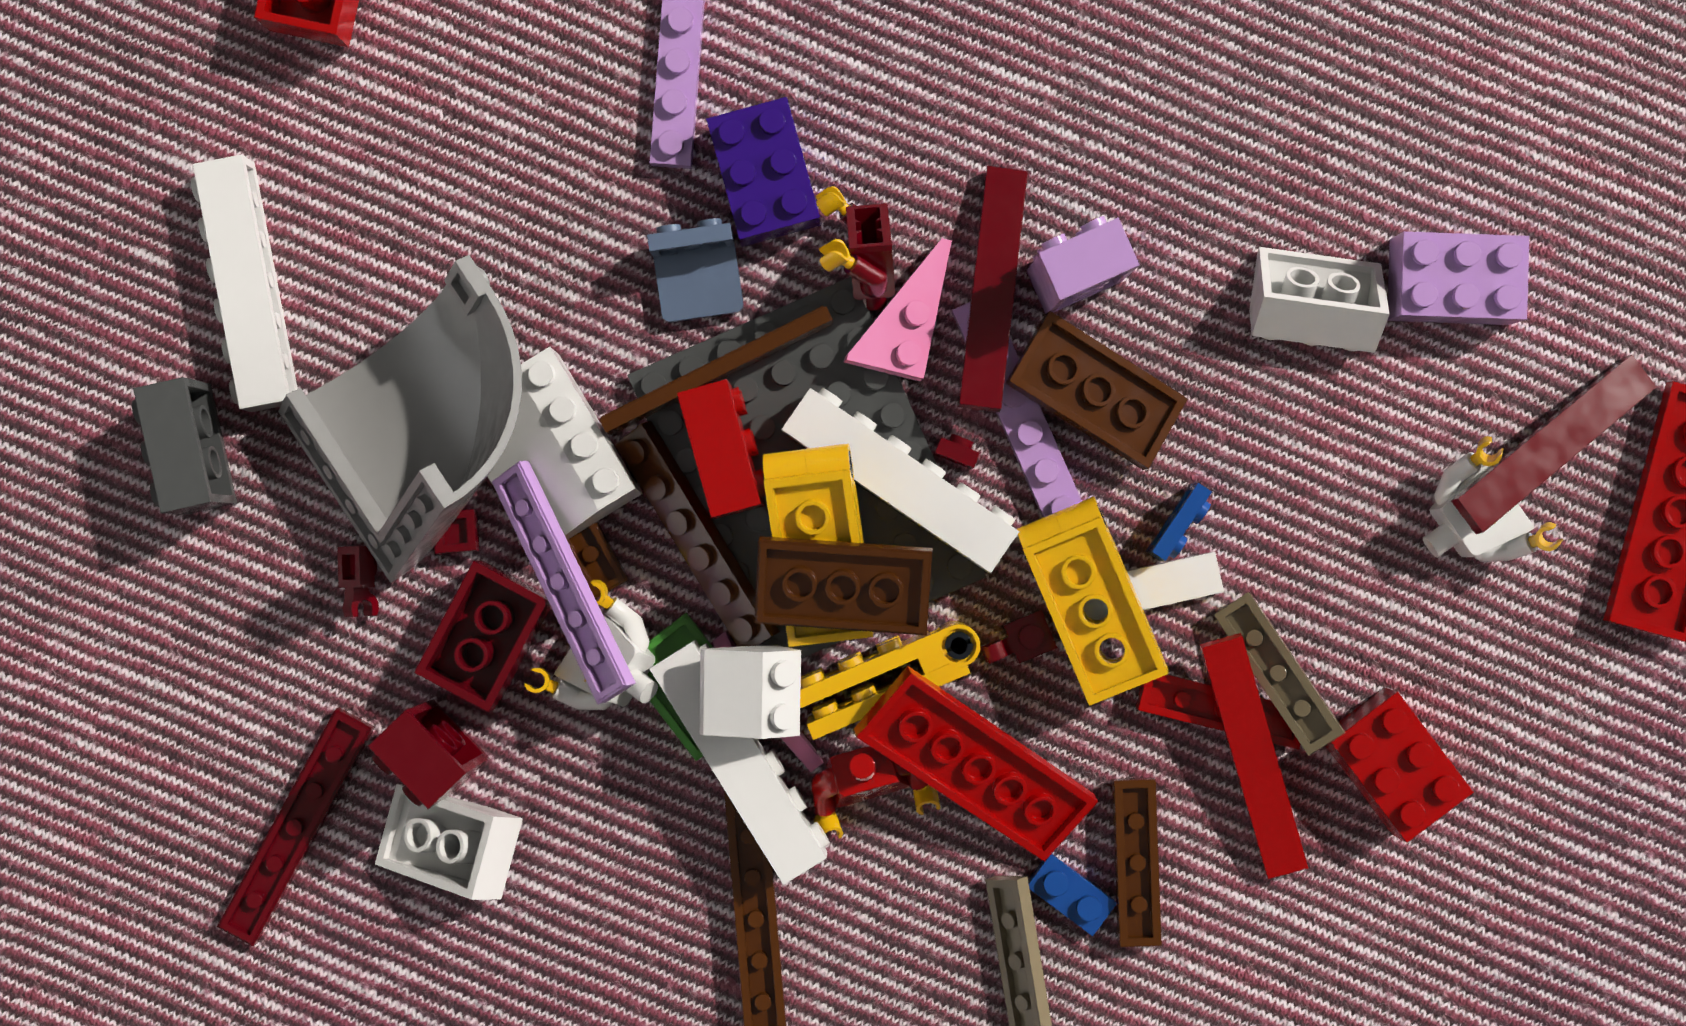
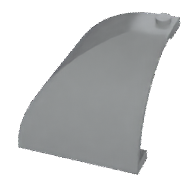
[278,255,522,583]

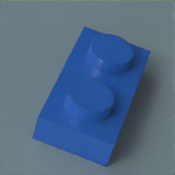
[1145,483,1212,561]
[1028,853,1117,936]

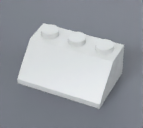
[1249,247,1390,353]

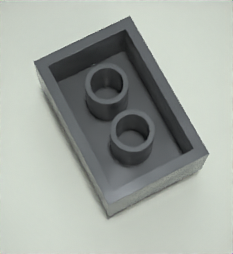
[132,377,237,514]

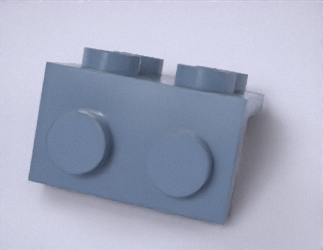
[647,218,744,323]

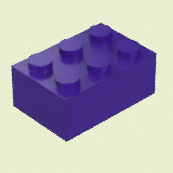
[706,97,821,247]

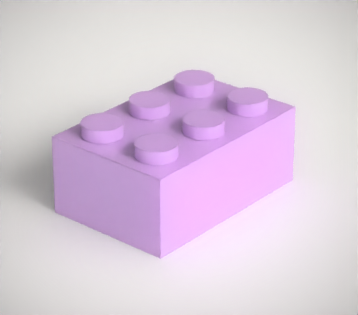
[1027,216,1140,314]
[1387,231,1530,325]

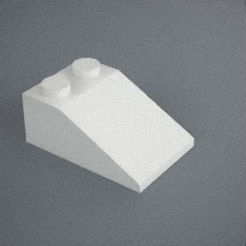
[375,784,523,900]

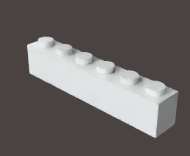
[191,154,298,412]
[781,387,1020,573]
[649,640,830,885]

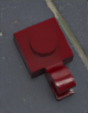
[337,546,379,617]
[980,609,1057,664]

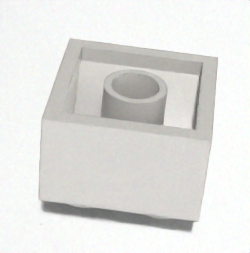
[699,645,801,739]

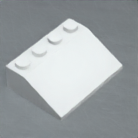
[487,347,643,540]

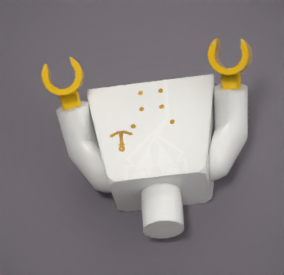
[1423,436,1563,562]
[524,580,658,710]

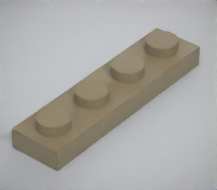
[1214,592,1346,756]
[985,876,1052,1026]

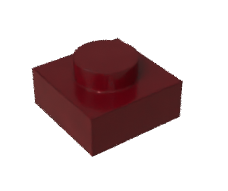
[933,434,980,469]
[435,509,480,555]

